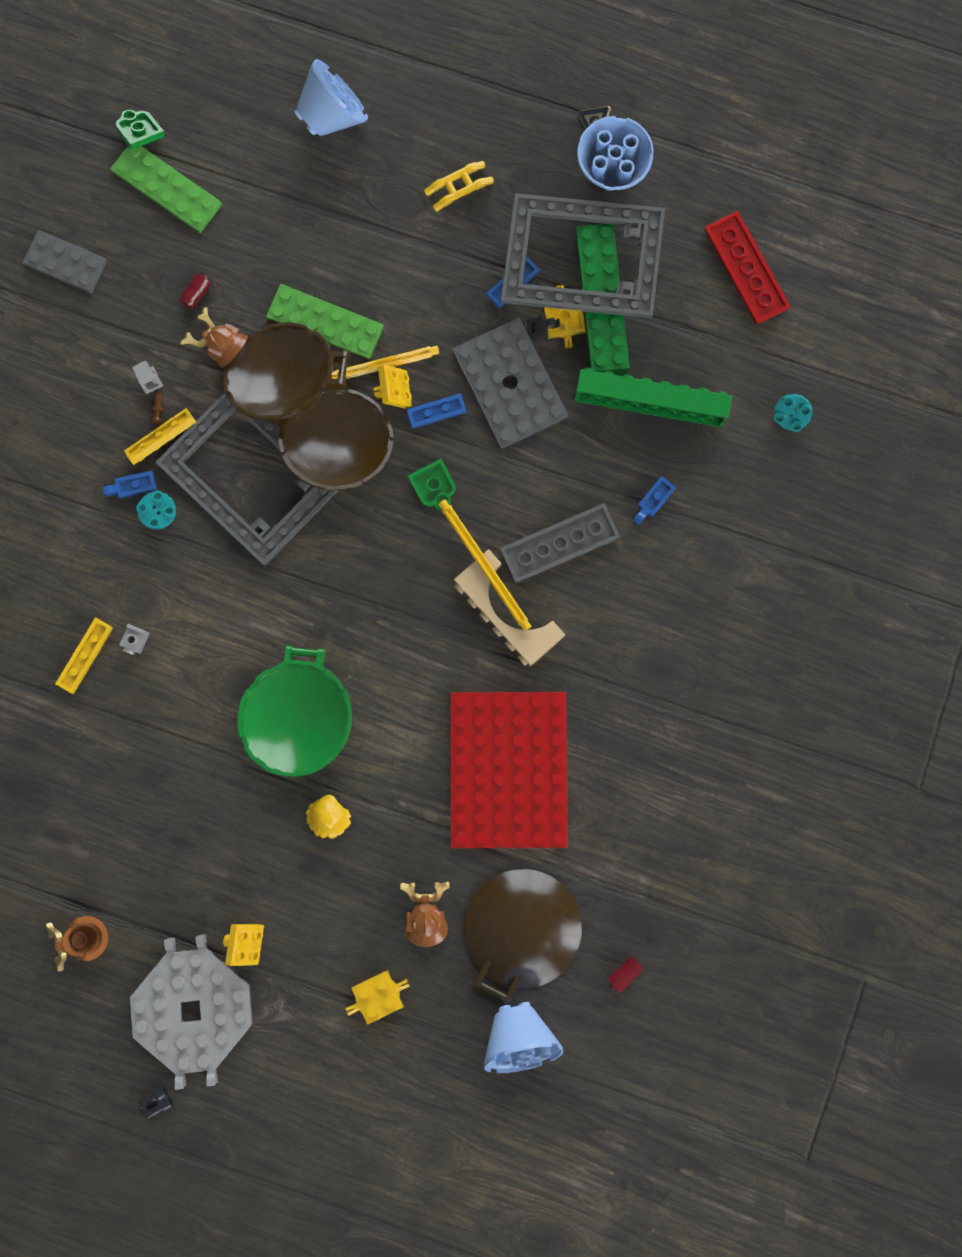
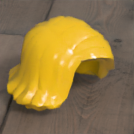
[306,795,351,839]

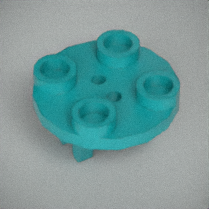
[774,394,813,432]
[137,491,176,530]

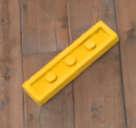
[124,408,196,465]
[55,617,113,694]

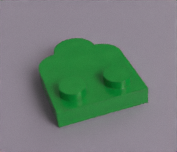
[116,110,165,150]
[408,459,456,511]

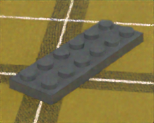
[500,503,620,584]

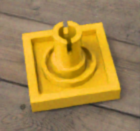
[374,364,412,409]
[223,924,264,966]

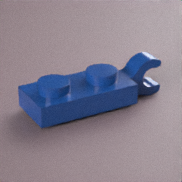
[102,471,157,499]
[633,476,676,525]

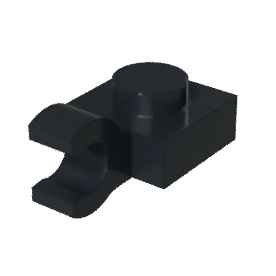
[527,315,561,340]

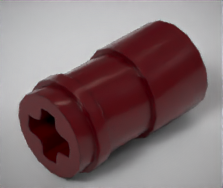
[179,273,211,310]
[607,956,644,993]

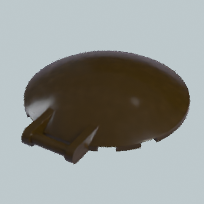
[223,322,351,421]
[271,389,393,491]
[465,869,582,1005]

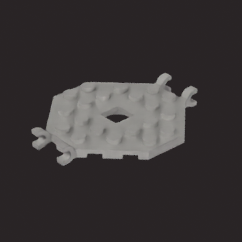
[130,934,253,1090]

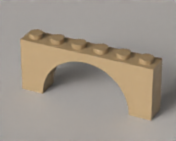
[454,549,565,667]

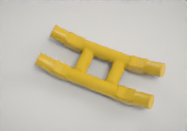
[424,161,494,212]

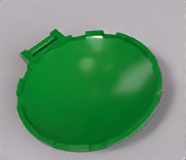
[237,645,352,777]

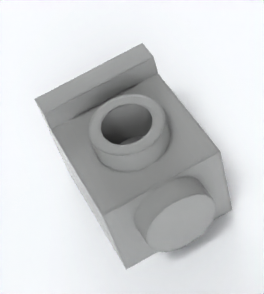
[132,361,163,394]
[120,624,150,655]

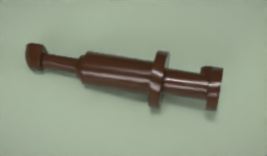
[151,381,164,424]

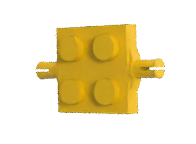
[544,285,586,349]
[346,970,410,1025]

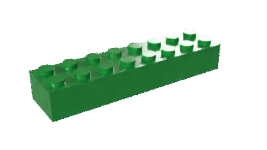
[575,224,630,376]
[575,368,732,428]

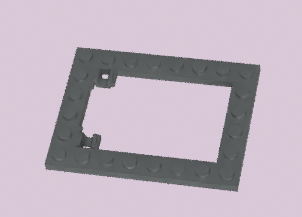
[501,193,665,318]
[155,392,338,566]

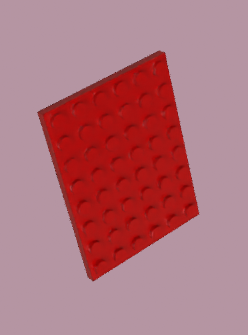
[451,692,568,848]

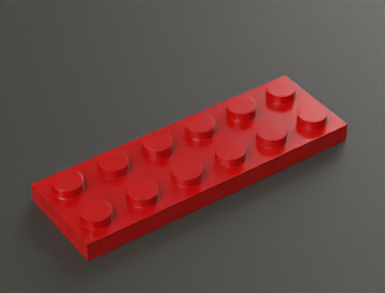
[704,211,791,325]

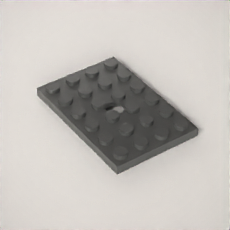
[452,318,569,449]

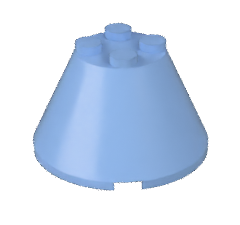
[295,59,368,136]
[577,116,653,191]
[484,1002,563,1073]

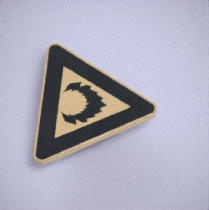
[578,106,611,129]

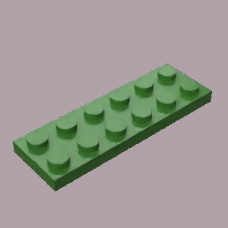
[110,146,222,233]
[266,284,384,360]

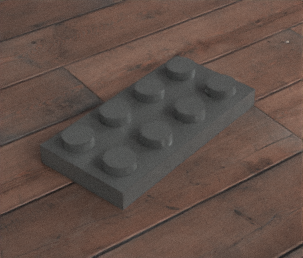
[22,230,107,294]

